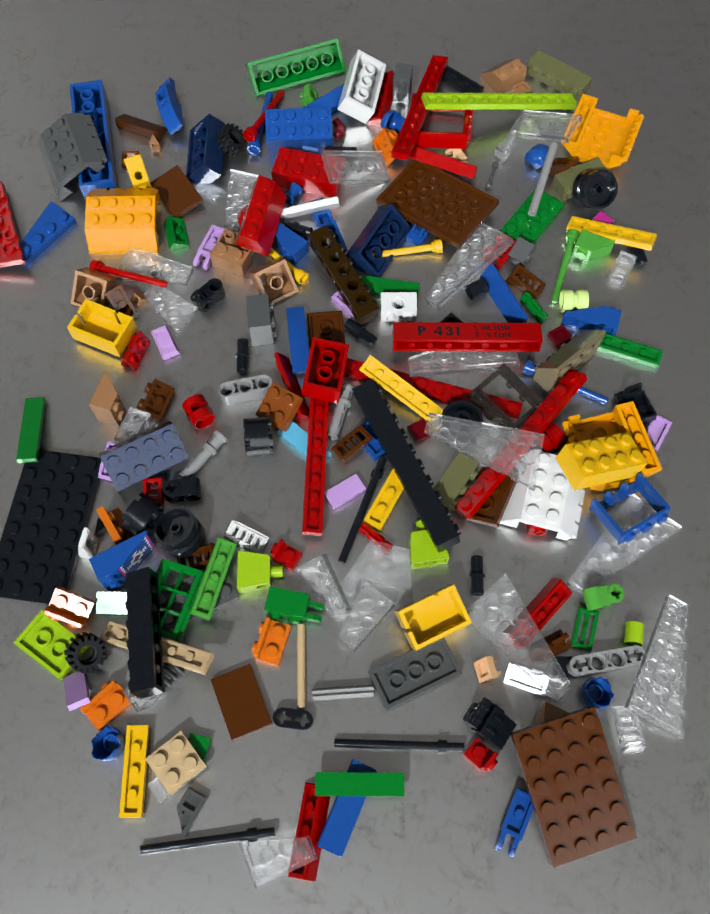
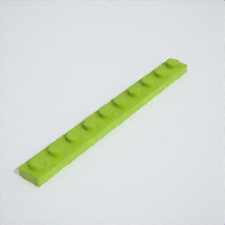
[421,93,577,110]

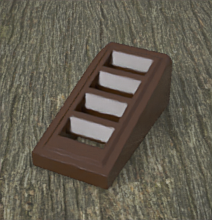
[548,158,579,177]
[505,263,546,298]
[331,424,374,464]
[177,543,215,570]

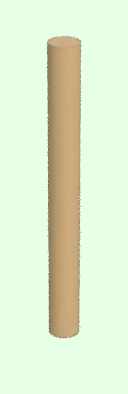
[297,624,306,709]

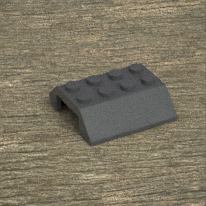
[41,113,107,202]

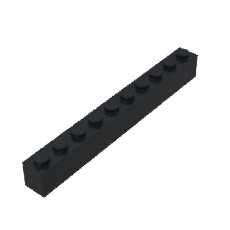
[352,379,461,553]

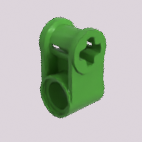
[582,584,624,611]

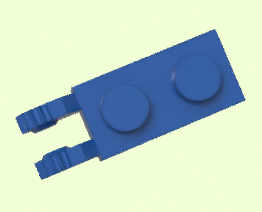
[495,787,533,858]

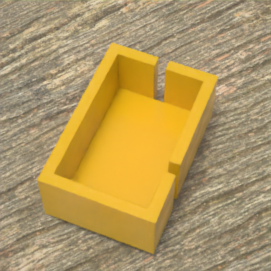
[67,299,138,357]
[394,584,472,650]

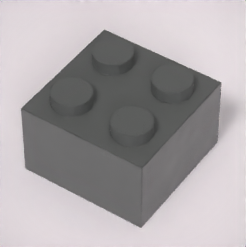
[246,294,277,346]

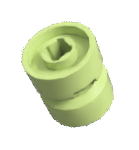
[559,289,589,313]

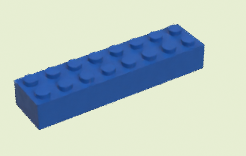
[69,80,117,199]

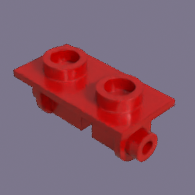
[120,330,150,371]

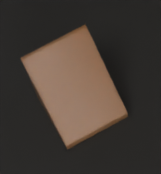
[149,134,161,152]
[130,292,150,308]

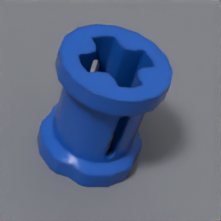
[284,182,303,205]

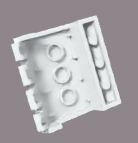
[500,450,585,541]

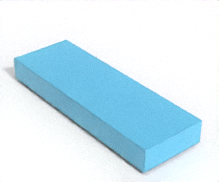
[277,421,331,461]

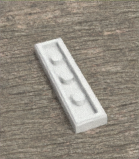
[280,196,341,219]

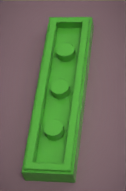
[189,536,237,621]

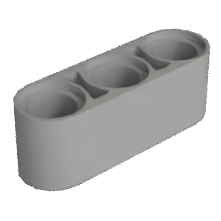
[218,374,272,405]

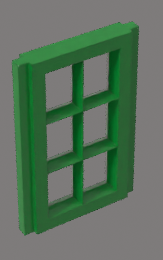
[156,559,204,643]

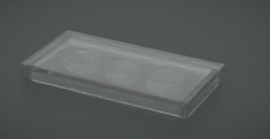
[508,110,583,143]
[321,150,390,183]

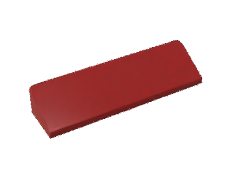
[367,70,395,126]
[410,146,477,179]
[274,352,309,423]
[502,578,573,652]
[288,782,330,882]

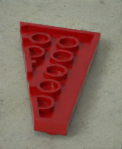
[0,181,26,268]

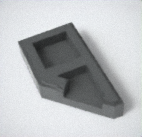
[177,787,208,836]

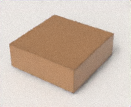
[510,80,533,93]

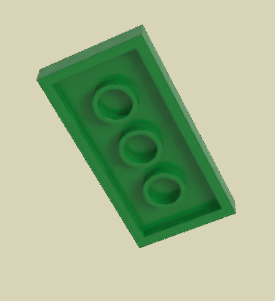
[498,190,565,244]

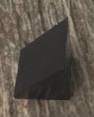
[94,518,107,539]

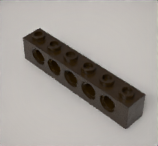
[308,225,379,325]

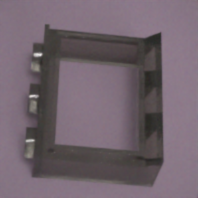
[468,363,543,437]

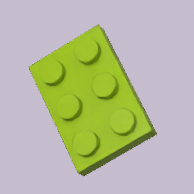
[13,610,89,681]

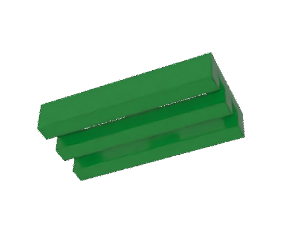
[570,606,599,653]

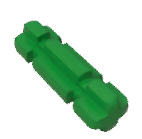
[521,292,548,322]

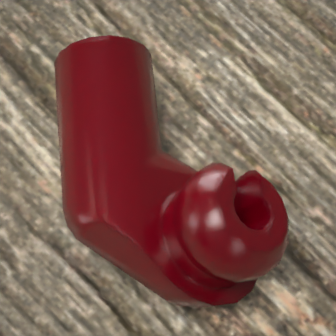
[332,118,346,140]

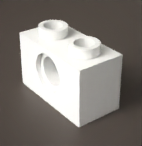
[381,292,417,321]

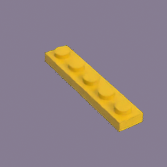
[566,216,657,251]
[359,355,443,426]

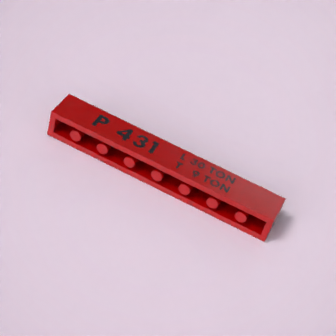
[392,322,543,352]

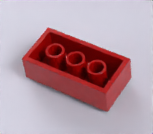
[271,147,345,197]

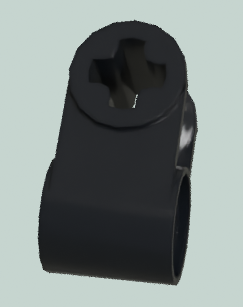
[190,278,225,312]
[162,477,201,503]

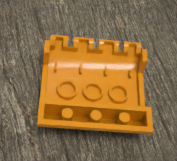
[562,94,644,169]
[85,188,160,254]
[562,401,662,492]

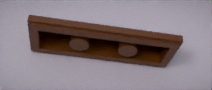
[115,114,167,141]

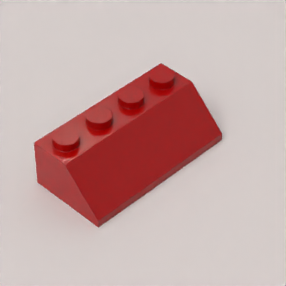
[235,175,287,257]

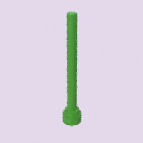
[551,229,580,304]

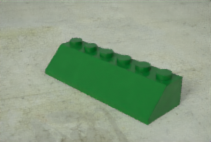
[245,38,346,96]

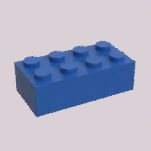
[265,107,333,150]

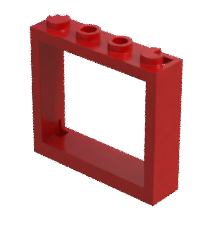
[411,93,473,149]

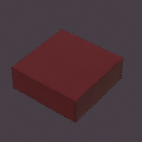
[547,324,572,349]
[407,418,433,444]

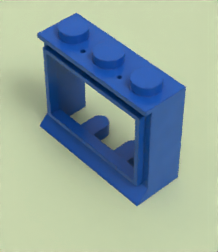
[589,473,671,545]

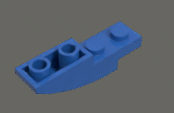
[155,78,183,135]

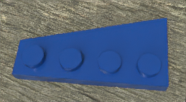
[20,201,76,266]

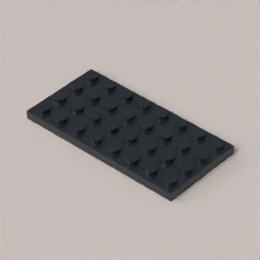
[0,449,102,606]

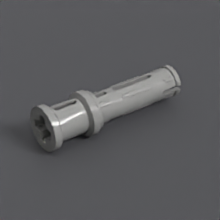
[327,383,354,440]
[179,430,228,479]

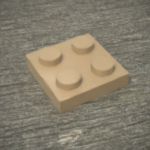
[145,731,207,796]

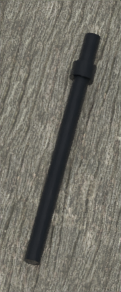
[338,457,387,564]
[334,738,464,753]
[140,827,275,855]

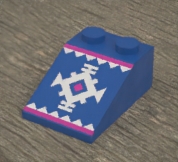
[89,530,155,591]

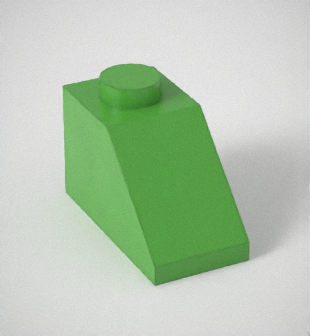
[572,230,615,261]

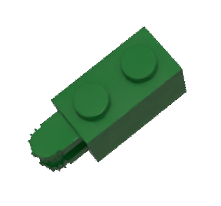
[264,586,325,624]

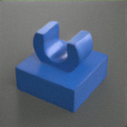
[406,224,429,246]

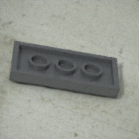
[159,570,239,631]
[368,637,462,711]

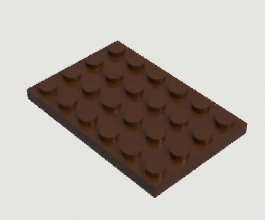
[376,160,499,249]
[510,705,637,868]

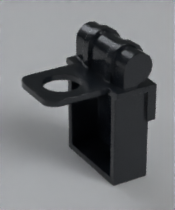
[614,383,657,424]
[463,697,517,750]

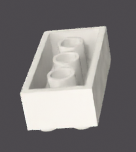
[337,49,386,124]

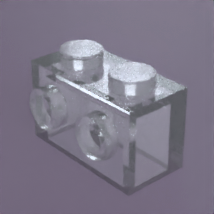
[114,407,155,444]

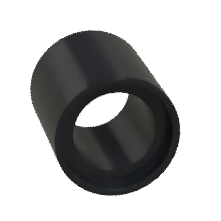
[465,278,489,300]

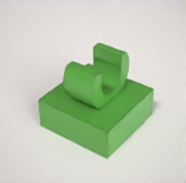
[300,83,318,106]

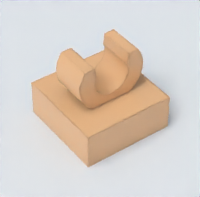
[445,149,467,161]
[473,656,501,683]

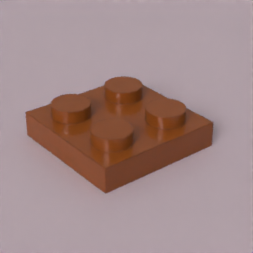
[255,382,304,432]

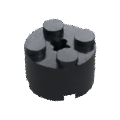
[243,417,273,457]
[119,492,163,536]

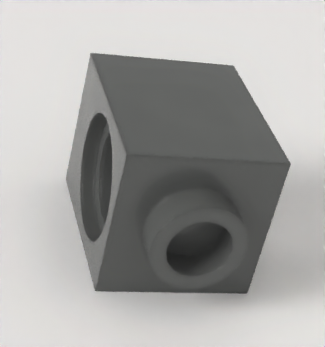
[508,237,536,267]

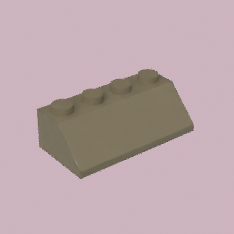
[533,329,606,393]

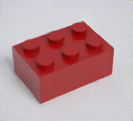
[301,337,349,403]

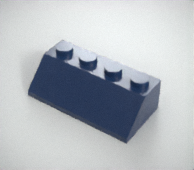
[186,113,225,183]
[345,204,412,277]

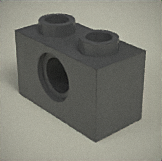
[393,62,413,104]

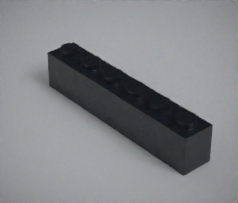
[125,567,165,699]

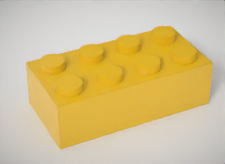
[556,432,648,490]

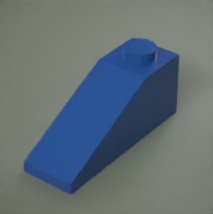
[274,222,309,265]
[561,306,622,336]

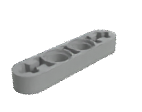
[566,645,647,677]

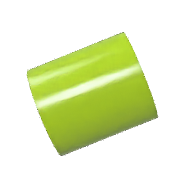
[624,621,645,646]

